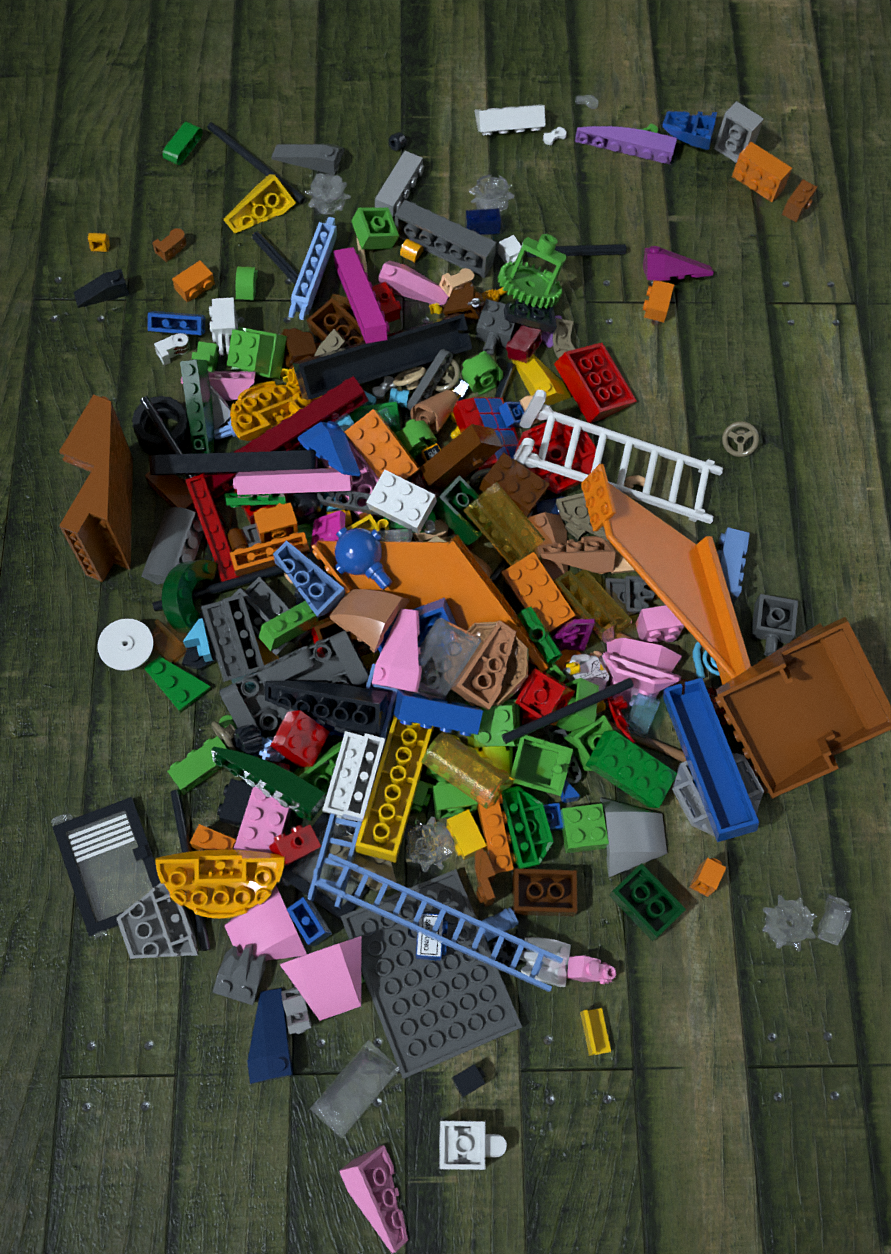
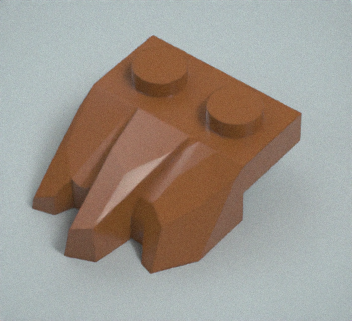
[475,848,495,907]

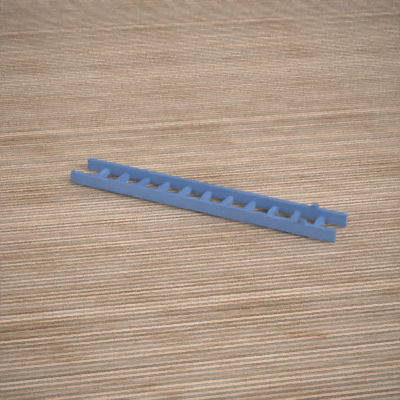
[307,664,398,908]
[315,853,563,992]

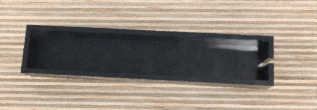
[293,314,472,400]

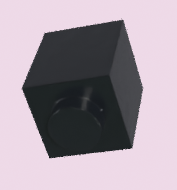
[451,1064,486,1098]

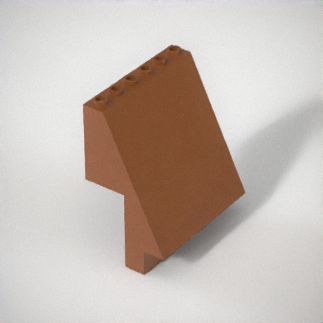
[59,395,133,582]
[715,617,891,798]

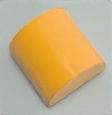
[88,233,109,252]
[400,239,423,262]

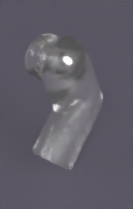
[576,95,599,109]

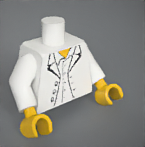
[562,654,609,713]

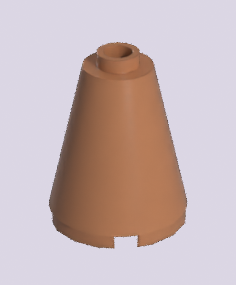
[410,390,458,435]

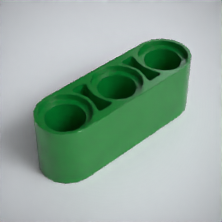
[163,121,203,165]

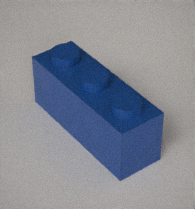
[148,311,205,335]

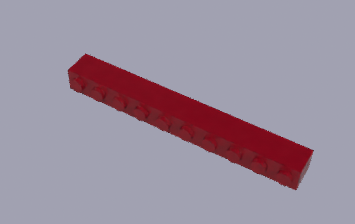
[200,376,369,500]

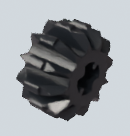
[233,724,264,757]
[491,932,526,967]

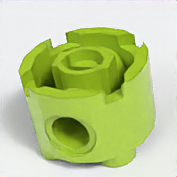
[473,746,513,777]

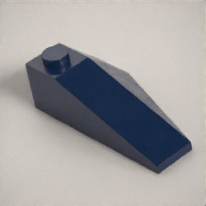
[247,988,293,1084]

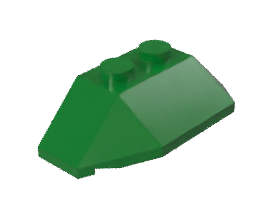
[499,786,553,869]

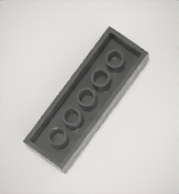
[395,200,496,278]

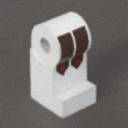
[154,333,190,366]

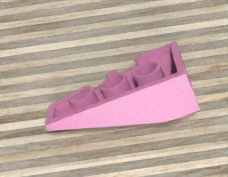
[379,261,448,305]

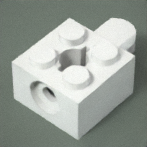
[209,298,238,355]
[439,1121,507,1170]

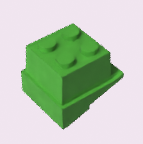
[227,327,287,379]
[465,697,522,749]
[509,735,573,796]

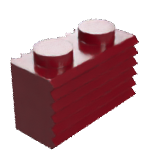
[506,325,542,364]

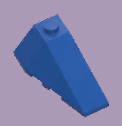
[298,421,360,477]

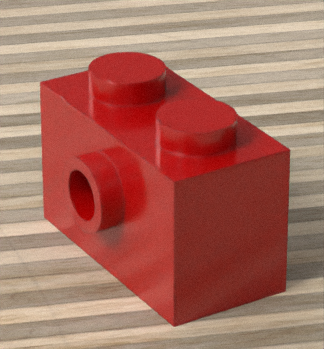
[372,282,402,323]
[269,825,321,866]

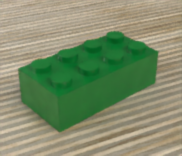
[586,730,677,808]

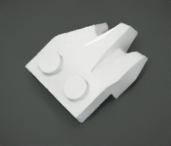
[519,937,571,987]

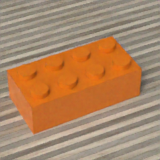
[344,409,421,480]
[502,552,576,636]

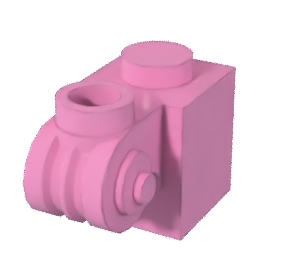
[567,956,616,985]

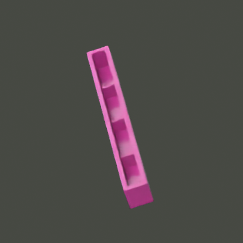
[333,247,389,344]

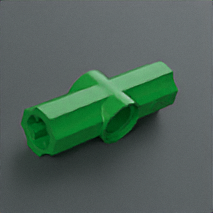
[518,606,563,664]

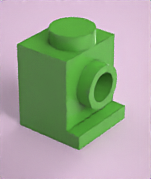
[411,780,434,813]

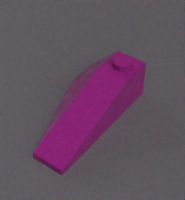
[643,246,713,281]
[552,619,595,651]

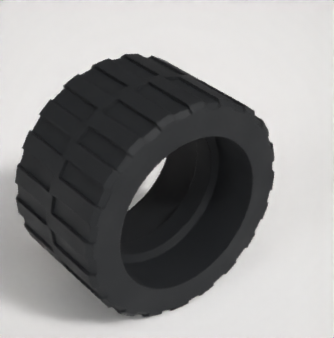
[132,396,191,455]

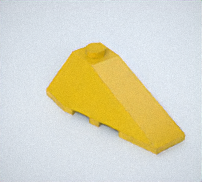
[223,174,296,233]
[511,354,571,406]

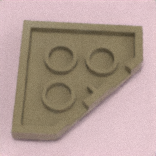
[556,493,609,542]
[322,834,397,892]

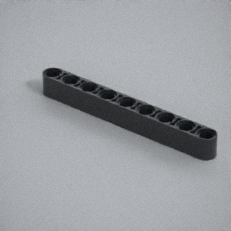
[149,450,318,475]

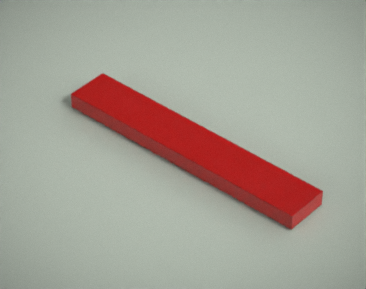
[185,474,239,581]

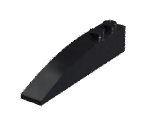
[264,681,388,737]

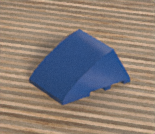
[663,111,717,150]

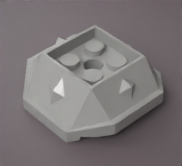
[672,753,764,836]

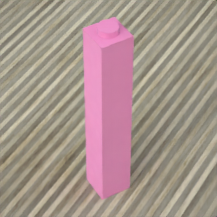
[233,468,353,495]

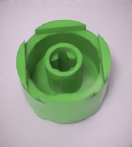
[461,351,503,395]
[395,419,437,460]

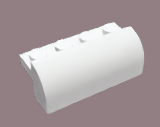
[323,731,385,821]

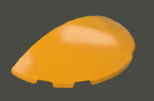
[230,381,321,441]
[155,850,285,919]

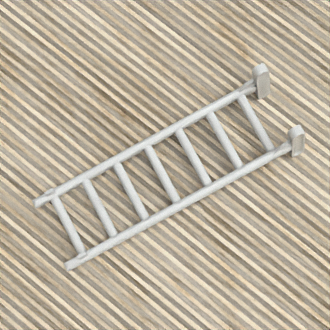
[513,390,723,524]

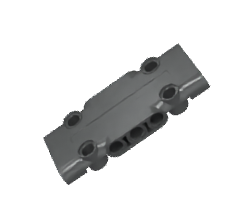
[219,630,369,733]

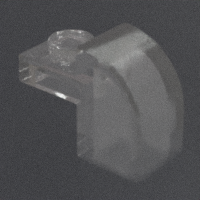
[817,895,852,946]

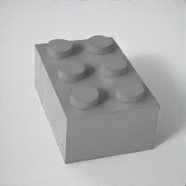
[714,101,764,163]

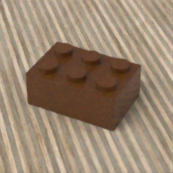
[479,453,550,520]
[512,869,577,917]

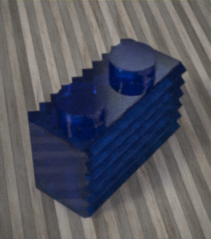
[465,208,501,235]

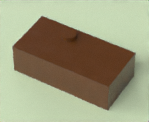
[306,298,365,347]
[420,424,503,488]

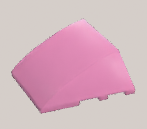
[606,638,682,707]
[225,885,307,961]
[280,936,362,1020]

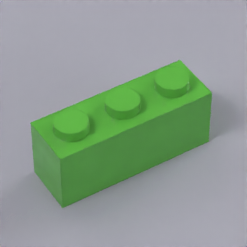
[259,601,319,651]
[167,736,227,795]

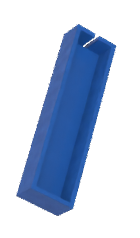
[663,678,759,842]

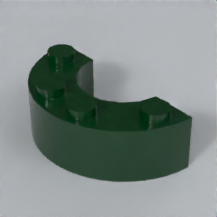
[162,560,218,633]

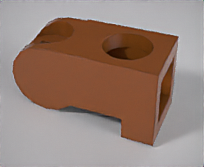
[152,229,186,262]

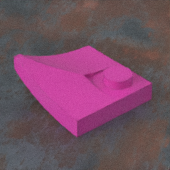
[310,510,346,552]

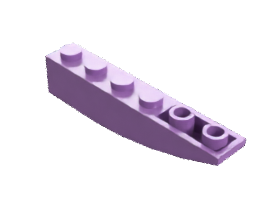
[575,126,677,164]

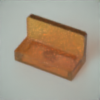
[151,619,186,664]

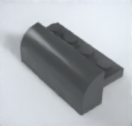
[141,507,204,585]
[231,576,311,657]
[201,594,264,682]

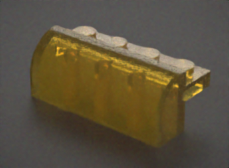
[463,481,545,566]
[554,569,632,642]
[421,732,515,809]

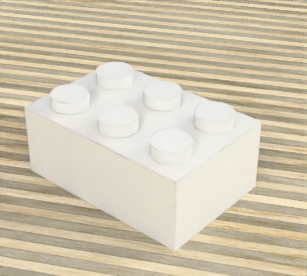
[366,470,437,534]

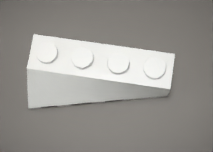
[475,105,545,135]

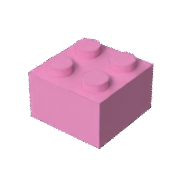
[636,605,684,644]

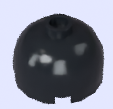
[286,492,323,524]

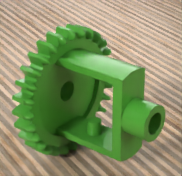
[498,234,566,308]

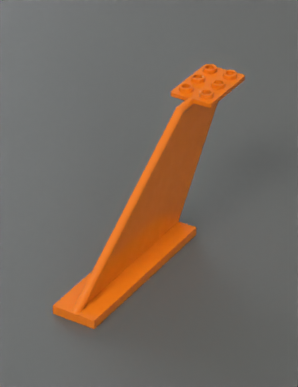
[581,464,751,685]
[312,535,549,671]

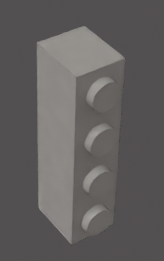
[375,151,424,217]

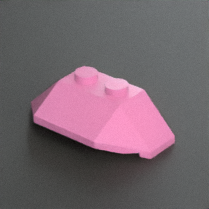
[181,371,256,401]
[603,652,682,696]

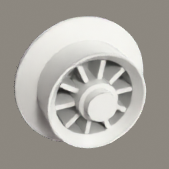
[98,619,153,671]

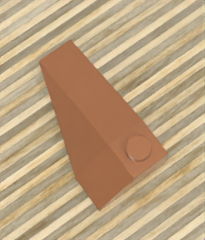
[525,512,568,589]
[537,536,616,574]
[451,620,516,710]

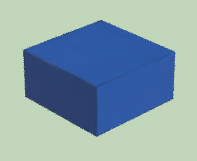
[498,402,524,428]
[543,803,563,832]

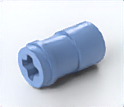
[482,908,518,942]

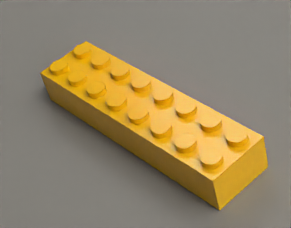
[355,715,434,863]

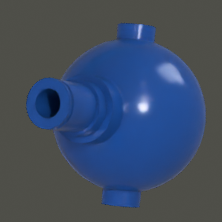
[335,527,393,590]

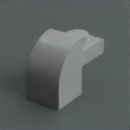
[281,987,312,1034]

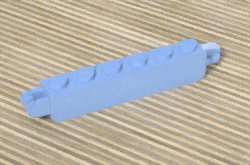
[289,217,337,320]

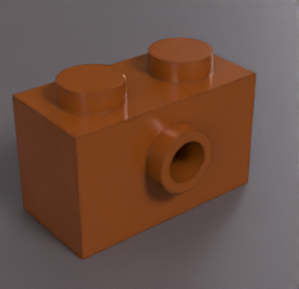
[782,179,817,222]

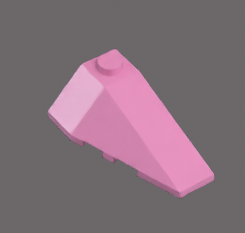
[372,609,422,693]
[339,1145,408,1253]

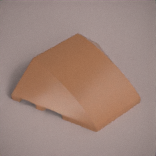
[330,589,409,653]

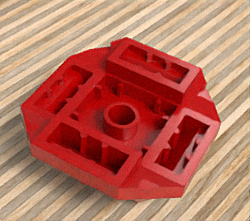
[516,421,597,494]

